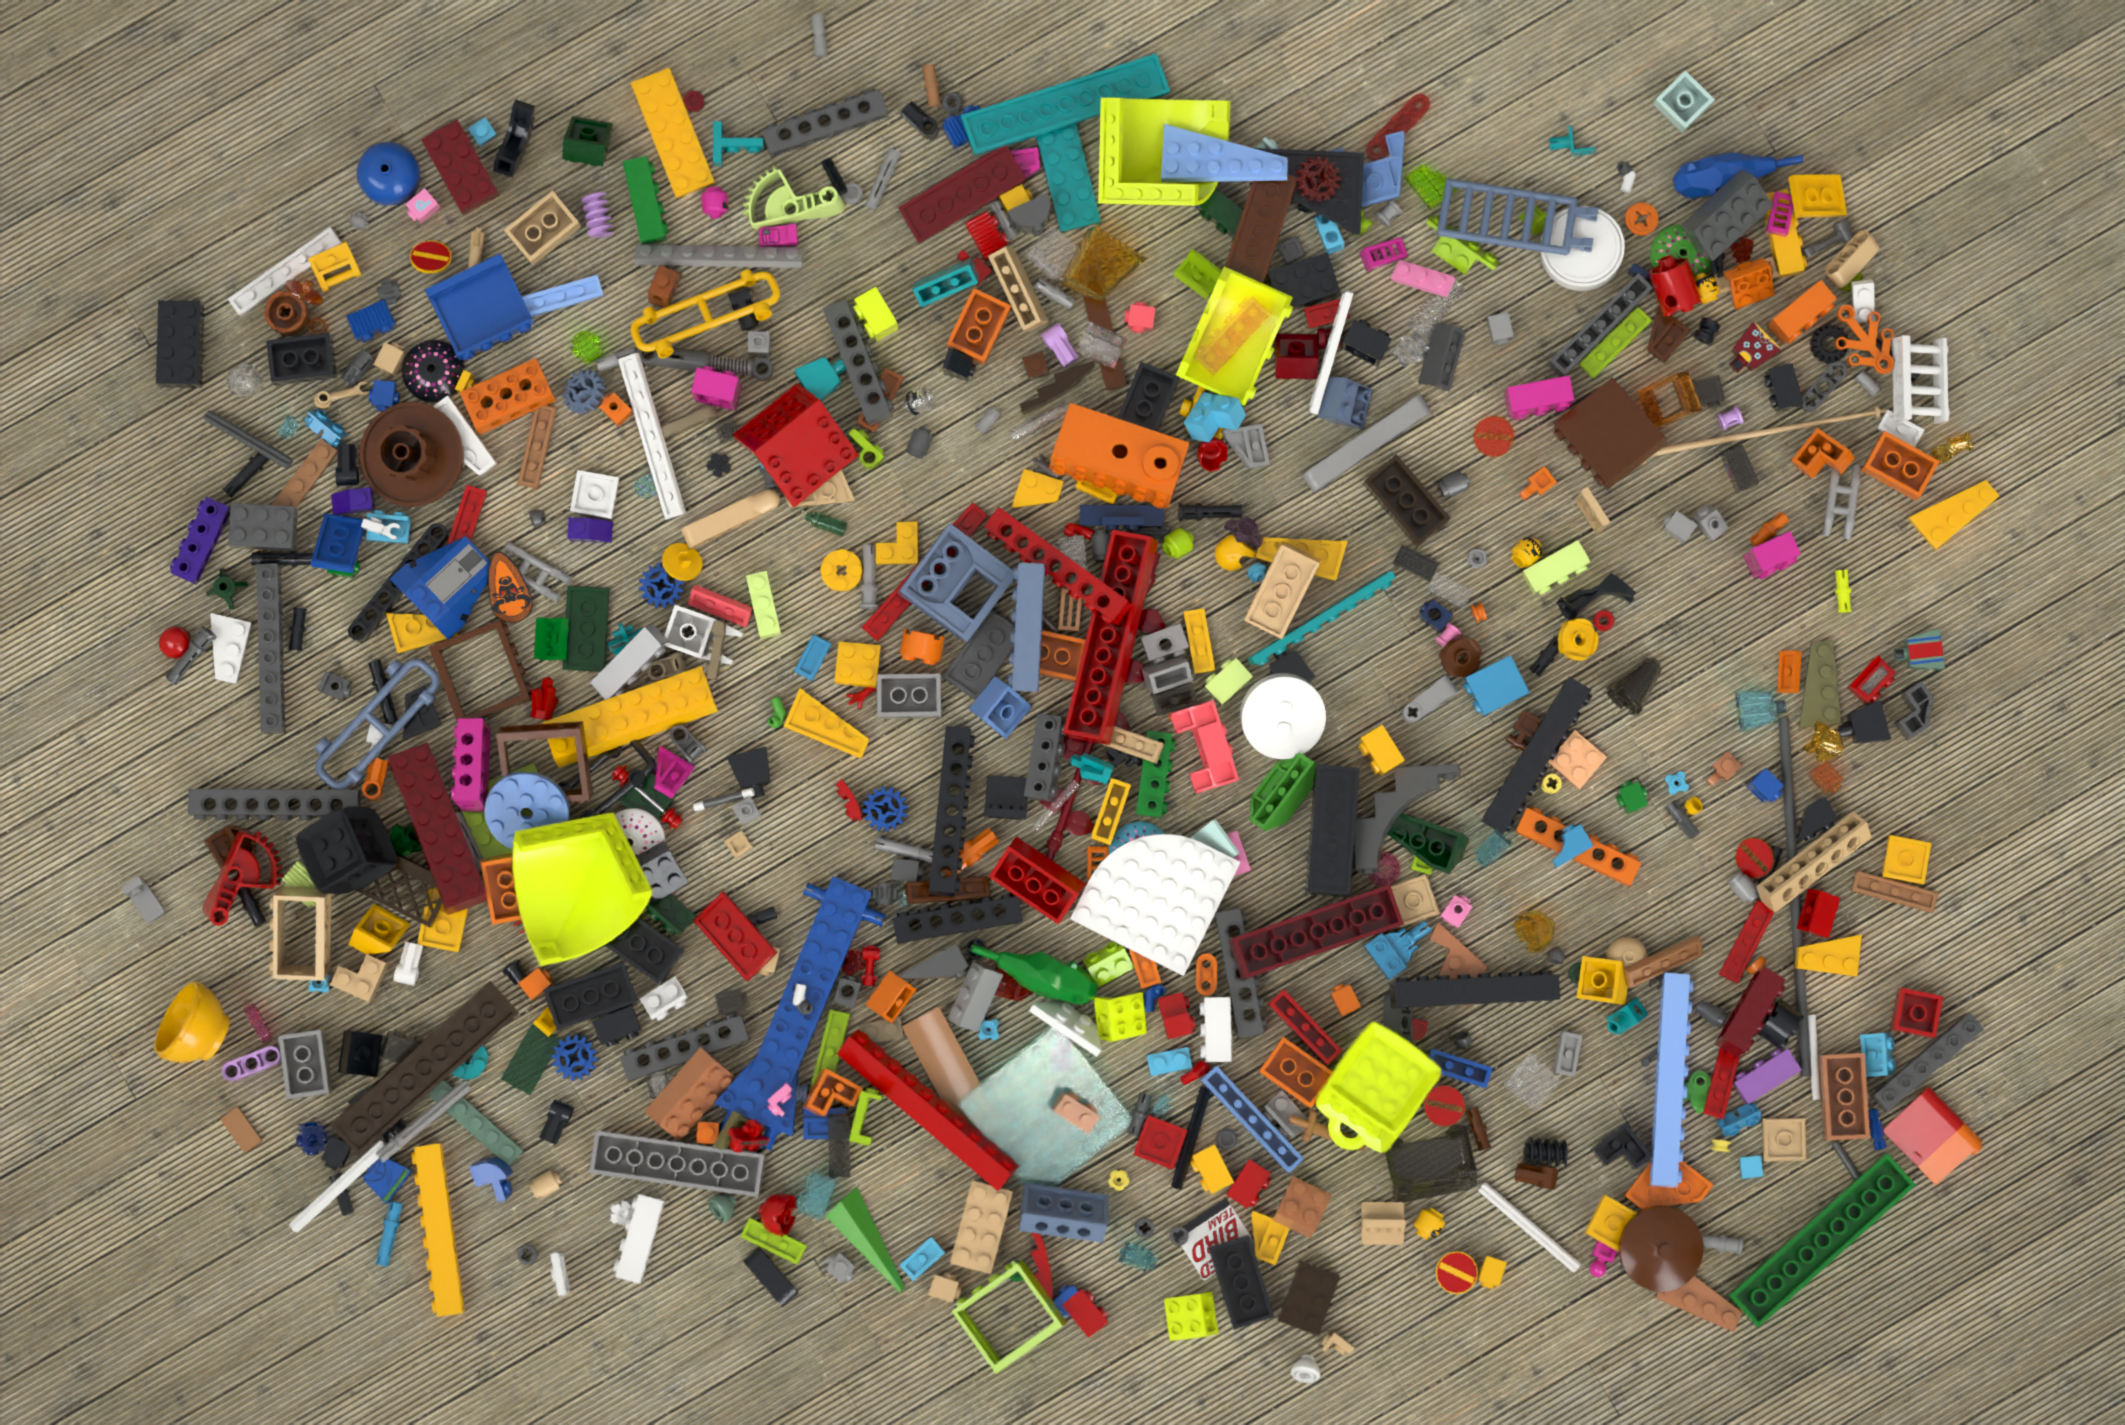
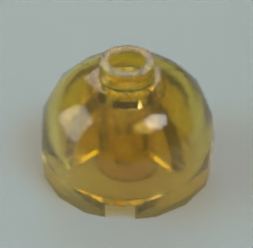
[1514,910,1555,954]

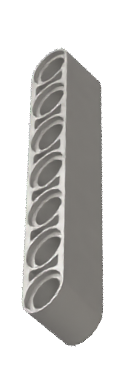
[1302,395,1432,493]

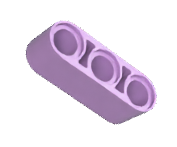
[221,1046,282,1081]

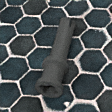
[165,626,217,685]

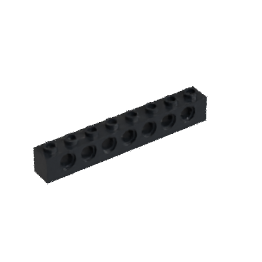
[929,726,975,897]

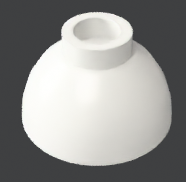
[1290,1355,1320,1383]

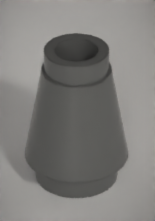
[1696,1001,1729,1028]

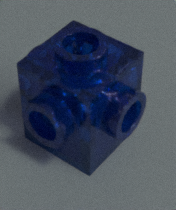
[296,1121,328,1155]

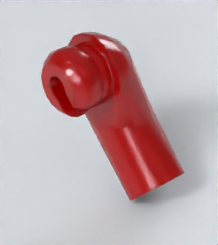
[1063,522,1094,540]
[1180,1060,1210,1085]

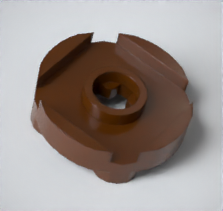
[1439,634,1482,678]

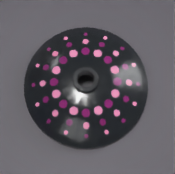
[402,340,465,403]

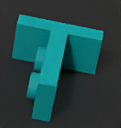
[713,121,765,167]

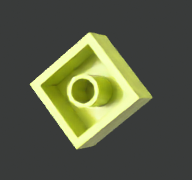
[853,287,898,342]

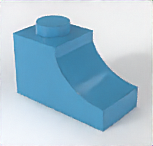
[1551,823,1593,868]

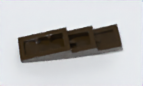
[1020,361,1095,414]

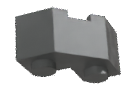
[1895,681,1934,741]

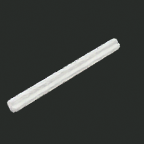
[289,1140,386,1233]
[1478,1183,1581,1272]

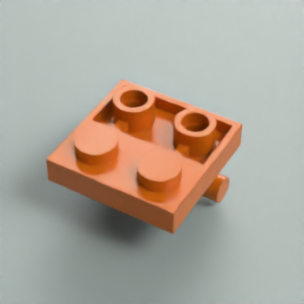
[1724,257,1775,310]

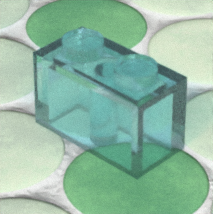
[796,1171,837,1220]

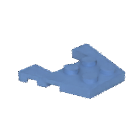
[1332,131,1405,208]

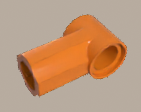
[362,758,389,801]

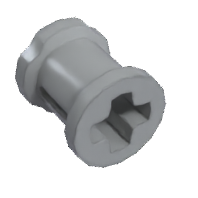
[1375,200,1403,228]

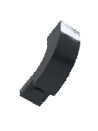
[493,99,535,178]

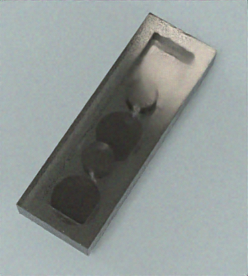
[828,1114,850,1177]

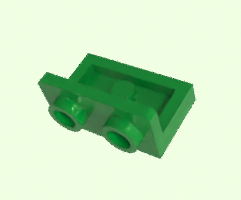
[534,617,569,661]

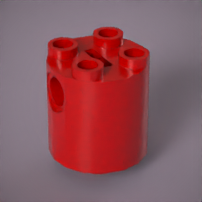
[1648,255,1702,317]

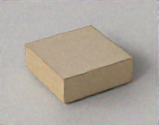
[724,830,753,859]

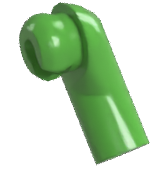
[768,696,787,728]

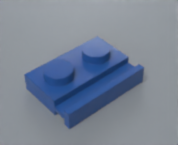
[803,1108,846,1139]

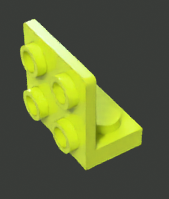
[1094,992,1147,1042]
[1164,1291,1219,1341]

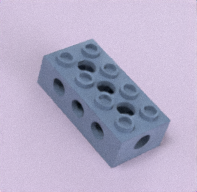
[1019,1183,1109,1243]

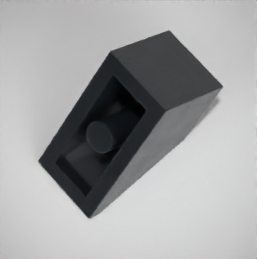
[943,348,976,381]

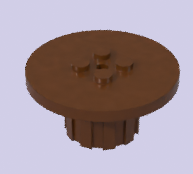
[359,402,464,507]

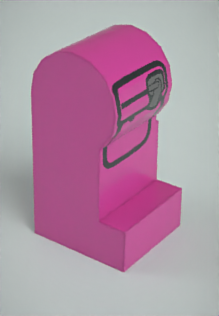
[758,224,798,247]

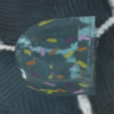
[634,474,658,499]

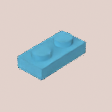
[1146,1047,1192,1076]
[900,1237,945,1281]

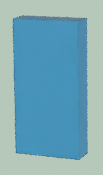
[794,634,832,681]

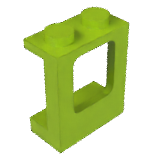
[849,1088,883,1146]

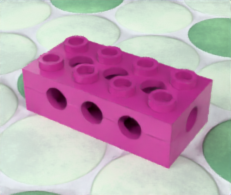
[451,718,491,812]

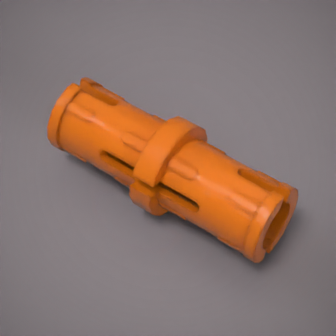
[1749,511,1789,547]

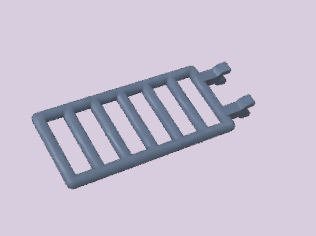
[1437,179,1598,255]

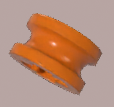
[1471,602,1487,623]

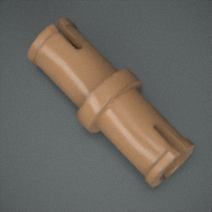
[922,64,942,108]

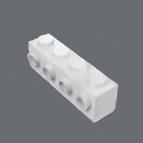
[613,1194,665,1284]

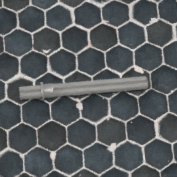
[376,1081,471,1163]

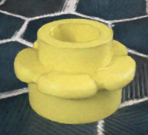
[1108,1170,1129,1191]

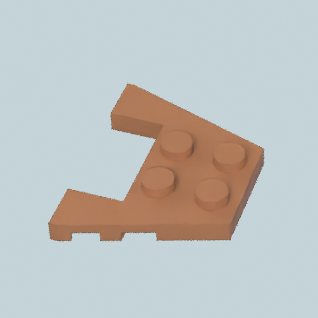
[1429,923,1487,1006]

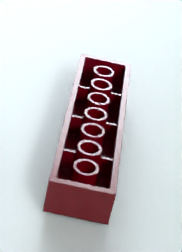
[388,742,487,916]
[1228,884,1404,980]

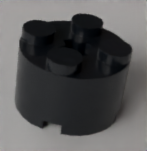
[1757,999,1805,1050]

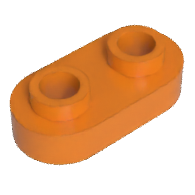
[1196,953,1217,996]

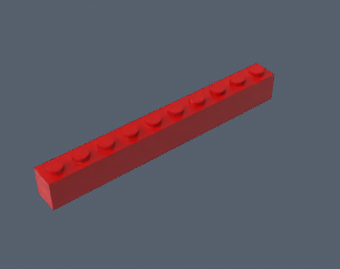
[837,1029,1019,1191]

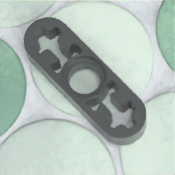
[1800,361,1847,412]

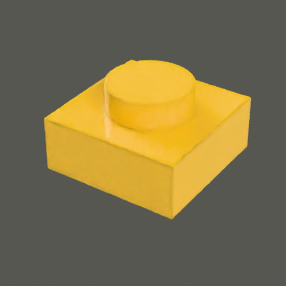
[455,370,475,393]
[533,1006,556,1037]

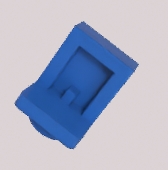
[1053,1284,1078,1318]

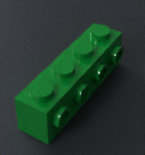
[1136,730,1176,819]

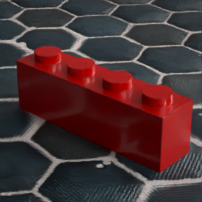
[1267,989,1343,1066]

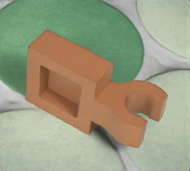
[1706,751,1742,787]

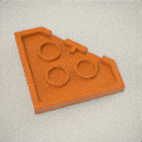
[1624,1160,1713,1209]

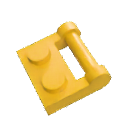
[308,241,362,292]

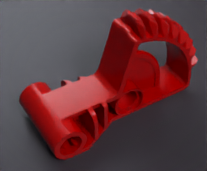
[202,831,283,926]

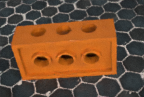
[459,358,556,435]

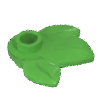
[1683,1071,1711,1113]

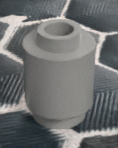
[1728,871,1759,903]

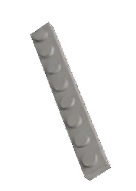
[634,244,803,268]

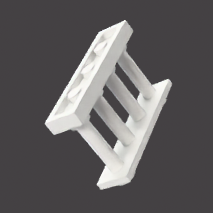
[1892,335,1950,424]

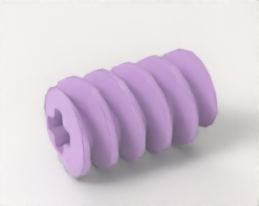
[581,192,614,238]

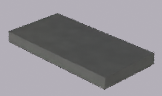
[942,610,1015,700]

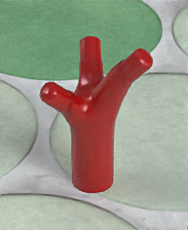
[846,687,876,709]

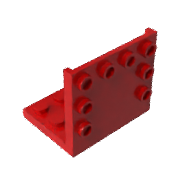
[732,383,859,507]

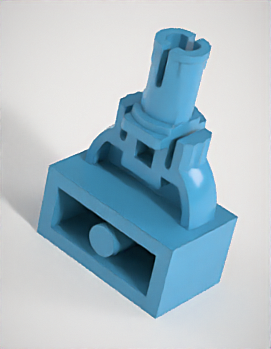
[1363,920,1432,981]

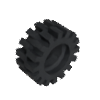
[1810,324,1850,364]

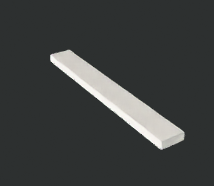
[618,353,686,520]

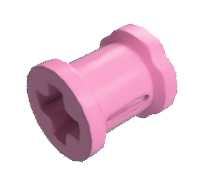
[1435,623,1462,647]

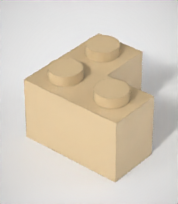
[330,954,389,1003]

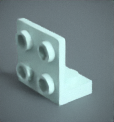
[1190,819,1239,858]

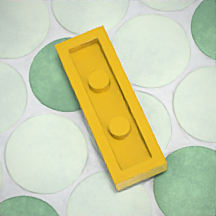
[1183,608,1215,674]

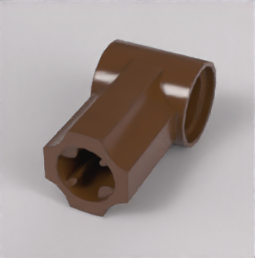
[1514,1163,1559,1190]

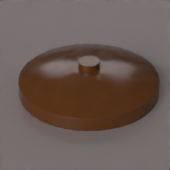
[1618,1206,1704,1292]

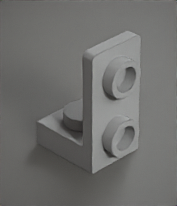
[121,876,165,924]

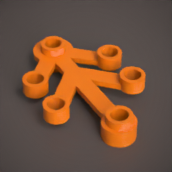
[1834,305,1895,374]

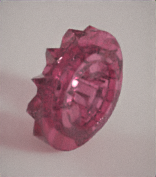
[1368,852,1400,886]

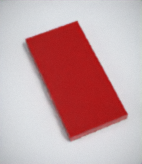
[693,891,778,982]

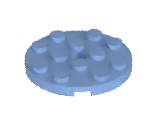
[485,771,569,850]

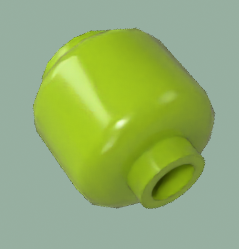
[1162,528,1194,559]

